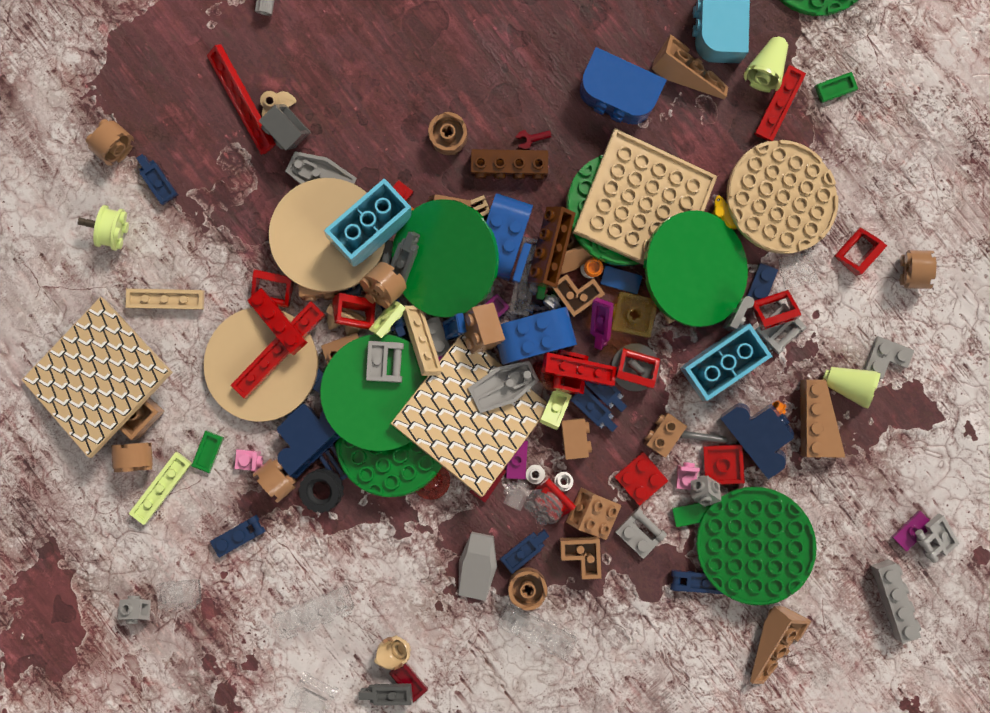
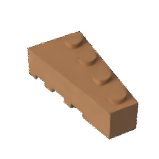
[800,380,846,458]

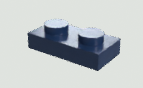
[746,263,778,301]

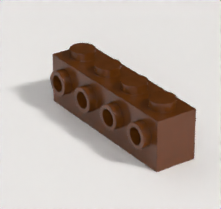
[471,149,548,180]
[527,207,576,288]

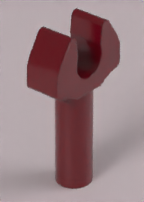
[515,130,552,150]

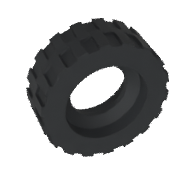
[299,468,344,513]

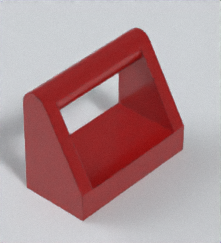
[834,227,887,276]
[251,269,294,308]
[752,290,801,331]
[332,293,376,330]
[616,348,660,388]
[553,350,589,394]
[534,477,576,518]

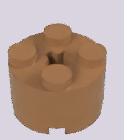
[428,112,468,155]
[86,119,134,166]
[899,250,937,289]
[359,262,406,309]
[111,442,153,473]
[253,458,297,503]
[508,567,547,610]

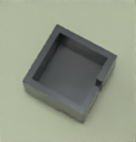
[259,104,311,150]

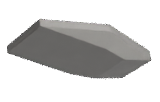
[285,152,357,184]
[468,361,539,413]
[459,532,497,601]

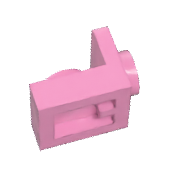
[235,449,263,472]
[676,462,700,490]

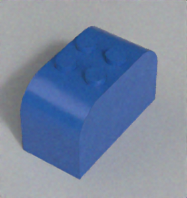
[580,47,667,124]
[486,193,533,281]
[497,307,577,365]

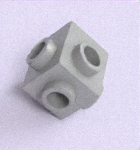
[690,475,721,507]
[118,596,151,624]

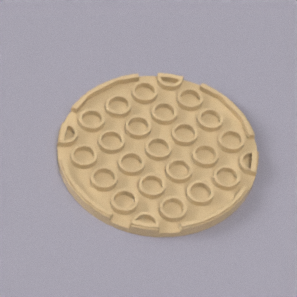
[727,140,838,254]
[269,178,385,292]
[204,308,318,422]

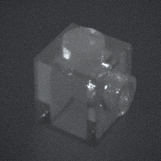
[503,479,530,511]

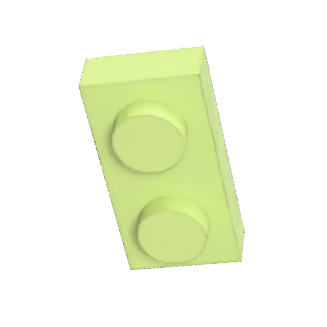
[368,301,406,338]
[539,389,572,430]

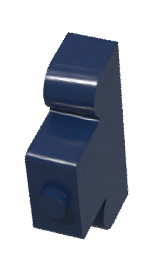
[721,403,794,480]
[277,404,340,478]

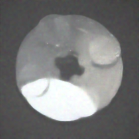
[524,489,563,526]

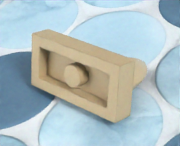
[326,302,366,336]

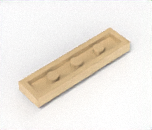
[125,288,205,310]
[403,306,442,376]

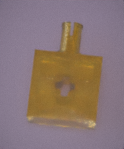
[611,292,657,338]

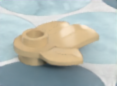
[260,91,297,117]

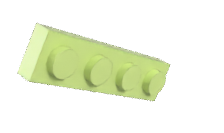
[129,452,192,525]

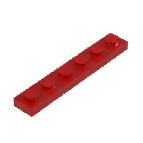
[207,44,276,155]
[230,301,326,399]

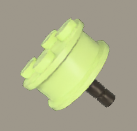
[77,205,129,251]

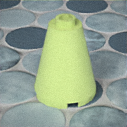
[744,37,788,92]
[823,367,881,408]

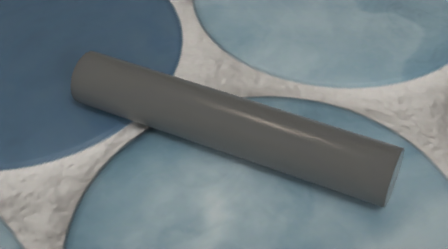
[681,431,727,444]

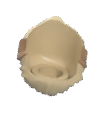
[374,635,411,670]

